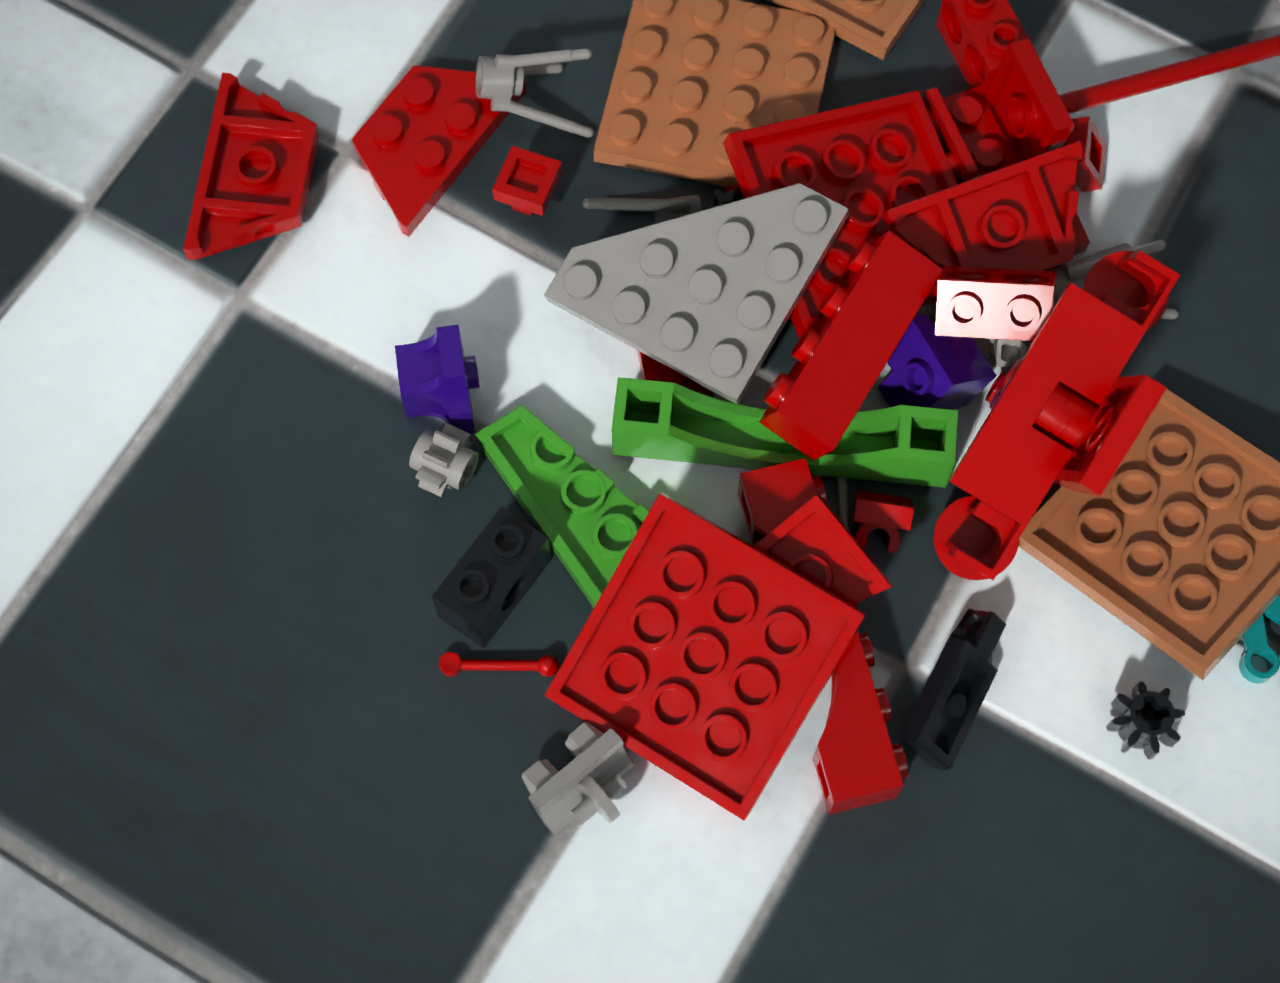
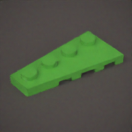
[475,405,649,608]

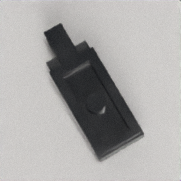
[899,609,1006,771]

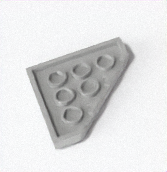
[544,183,849,405]

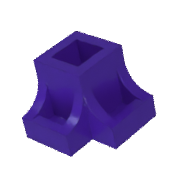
[878,314,997,410]
[395,325,480,435]

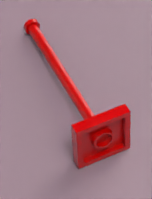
[984,34,1280,163]

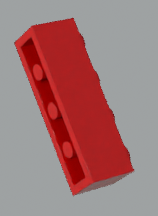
[759,230,943,461]

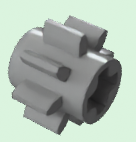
[409,423,479,497]

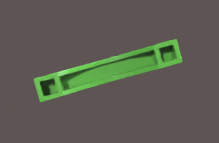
[611,377,958,488]

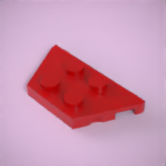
[351,65,526,237]
[183,72,319,260]
[882,140,1083,271]

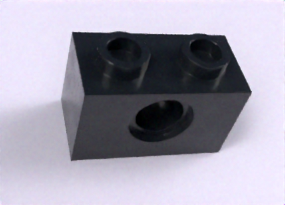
[432,507,551,648]

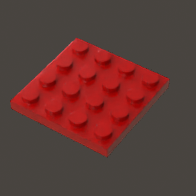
[723,90,958,339]
[544,493,867,821]

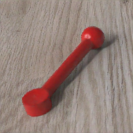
[438,652,560,677]

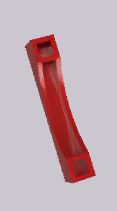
[737,458,909,815]

